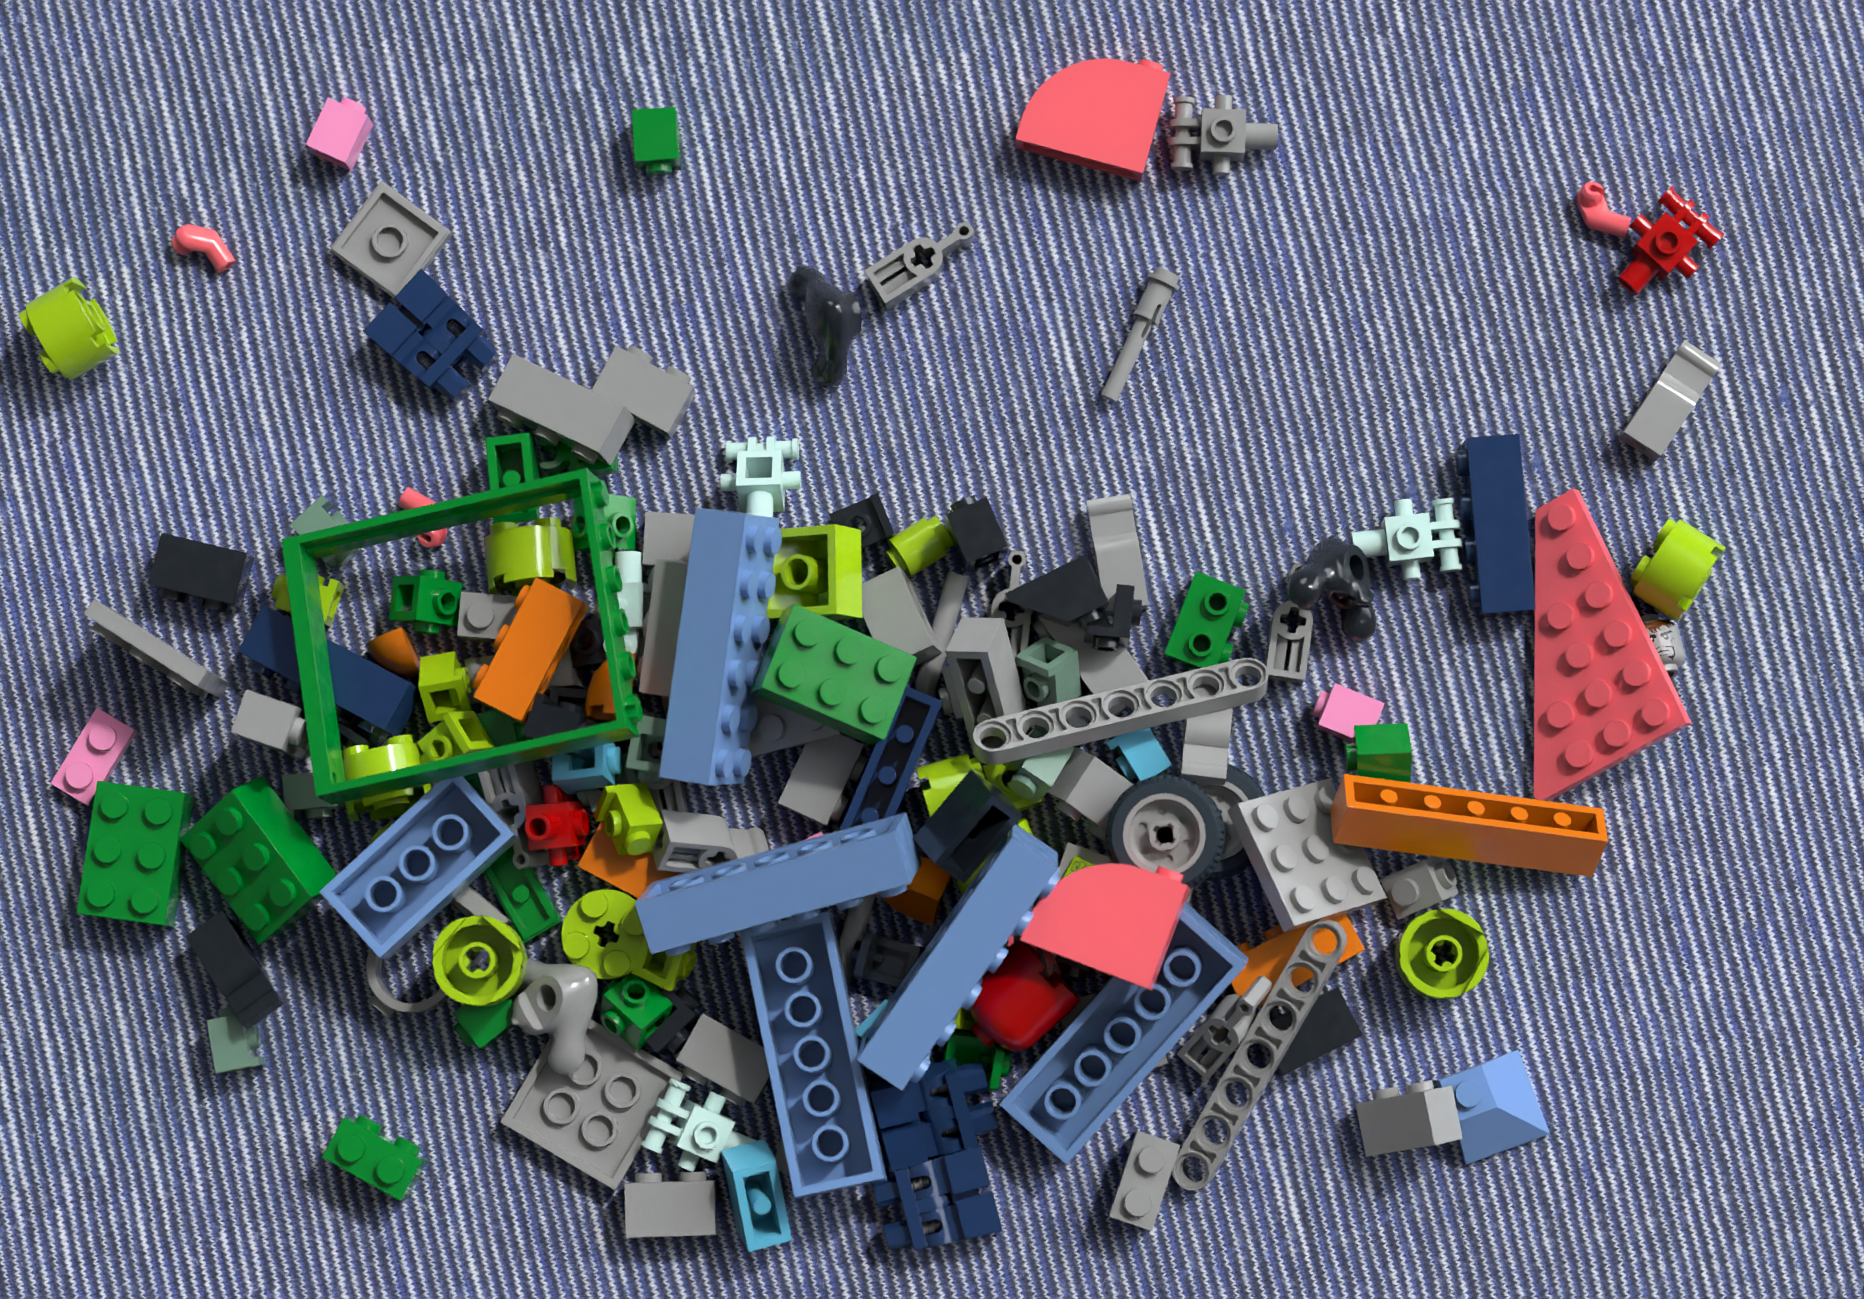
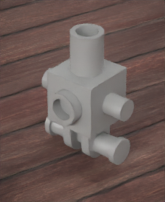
[1169,95,1278,176]

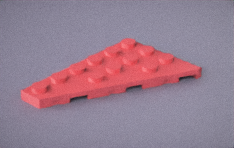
[1534,488,1692,801]

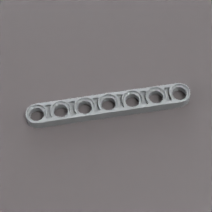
[972,658,1269,765]
[1172,920,1347,1191]

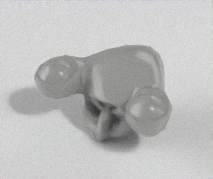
[511,958,598,1076]

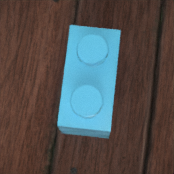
[721,1139,792,1252]

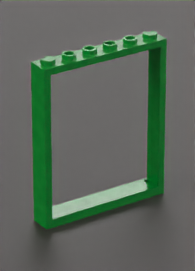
[281,468,643,805]

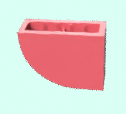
[1015,59,1170,182]
[1020,864,1190,991]

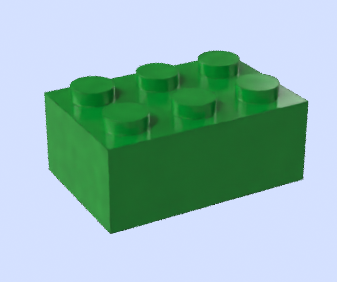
[750,604,917,745]
[180,776,337,945]
[77,781,195,927]

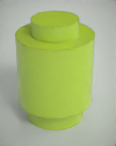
[885,516,953,577]

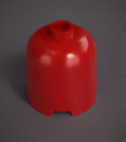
[968,937,1081,1052]

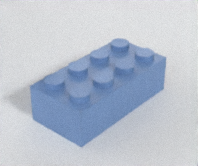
[319,776,520,960]

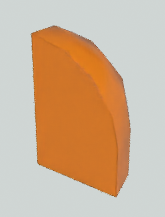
[365,627,420,678]
[584,653,636,722]
[878,856,952,926]

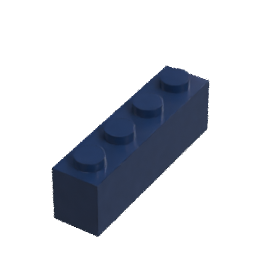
[1455,434,1535,618]
[238,605,421,738]
[839,686,943,831]

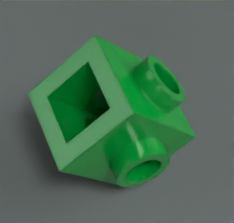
[571,494,637,561]
[389,570,462,635]
[599,972,673,1052]

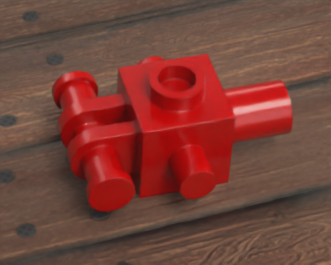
[1617,186,1724,295]
[525,785,589,866]

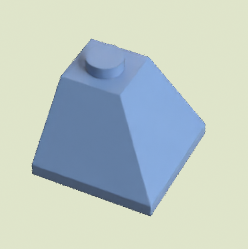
[1434,1050,1550,1165]

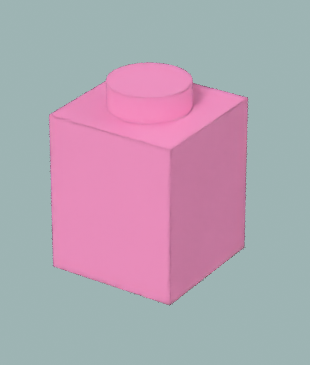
[306,97,373,171]
[1312,683,1385,743]

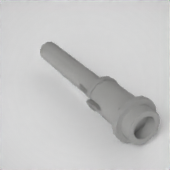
[1101,267,1180,402]

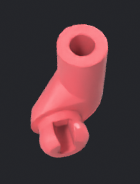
[1577,181,1631,239]
[171,224,236,273]
[398,487,448,548]

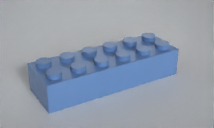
[659,508,782,785]
[635,812,922,956]
[857,824,1060,1090]
[999,902,1249,1165]
[740,911,887,1199]

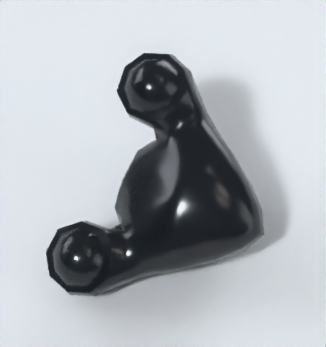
[788,265,862,389]
[1288,536,1377,643]

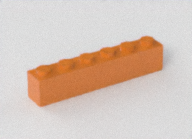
[1330,774,1608,877]

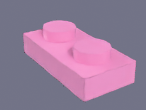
[50,708,137,807]

